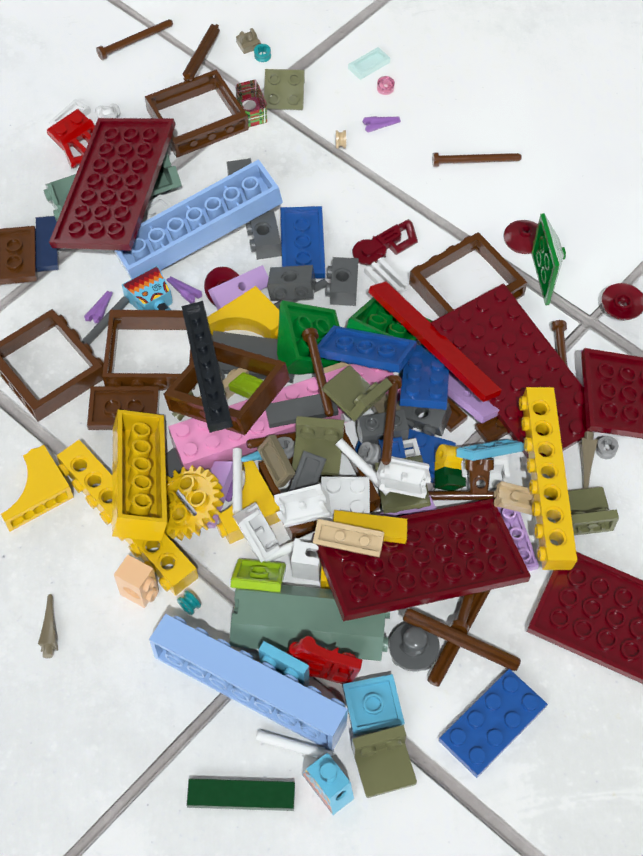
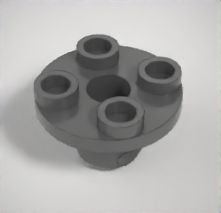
[389,623,440,672]

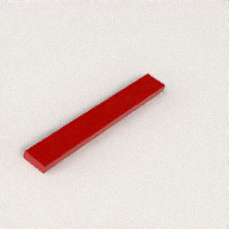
[368,281,502,402]

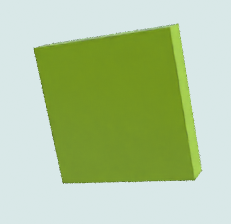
[230,559,286,592]

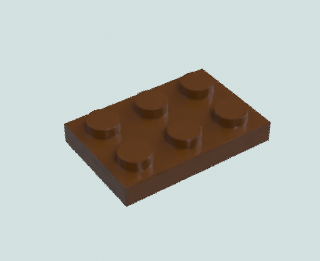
[0,226,37,285]
[87,386,160,430]

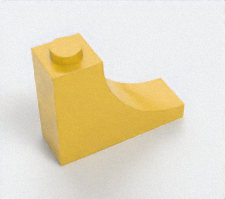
[207,286,280,339]
[1,445,74,532]
[216,454,281,544]

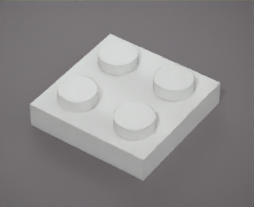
[321,477,370,522]

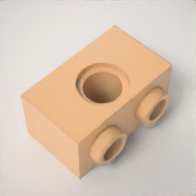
[114,555,159,608]

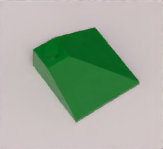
[531,213,566,306]
[346,297,432,341]
[277,300,342,375]

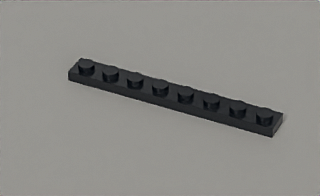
[181,301,233,433]

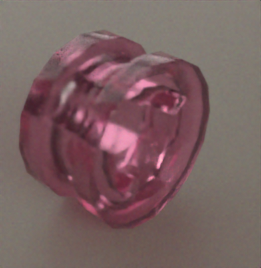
[377,76,395,95]

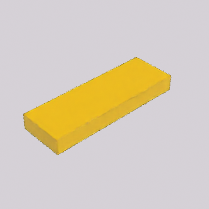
[333,510,407,544]

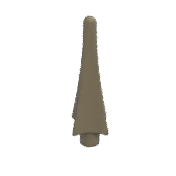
[579,431,598,489]
[38,594,58,659]

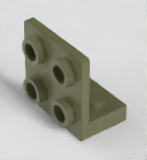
[264,69,305,110]
[322,365,393,422]
[292,416,344,476]
[375,455,431,514]
[568,487,619,536]
[352,725,417,798]

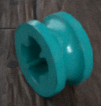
[254,44,271,62]
[177,591,201,616]

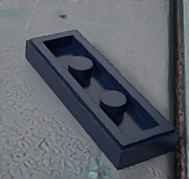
[35,216,59,272]

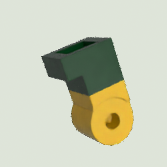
[435,444,466,491]

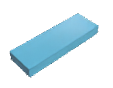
[456,439,524,461]

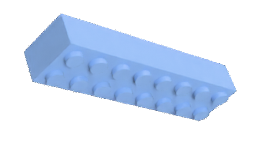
[114,159,283,279]
[149,614,348,751]

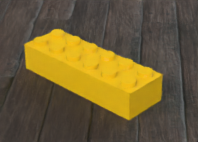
[112,409,167,541]

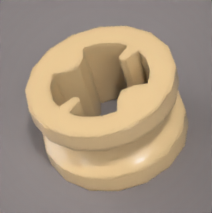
[336,130,346,149]

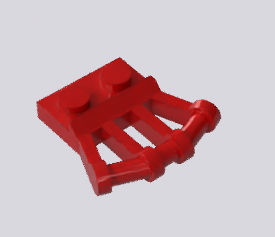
[47,109,95,169]
[287,636,363,684]

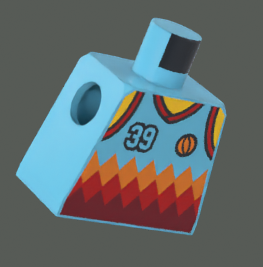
[122,266,173,310]
[302,753,354,815]

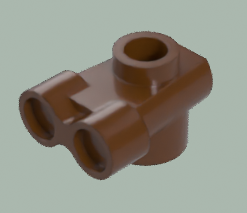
[465,457,494,495]

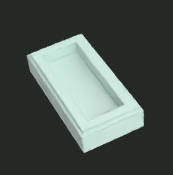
[348,47,390,80]

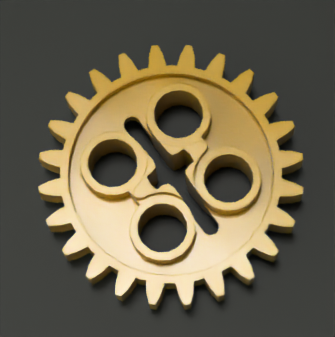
[164,465,224,541]

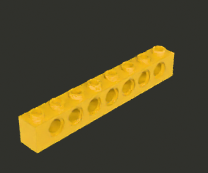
[519,387,577,570]
[56,439,198,596]

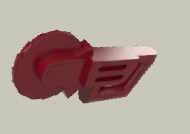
[352,219,418,266]

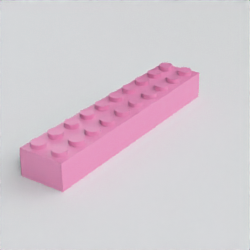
[168,364,401,471]

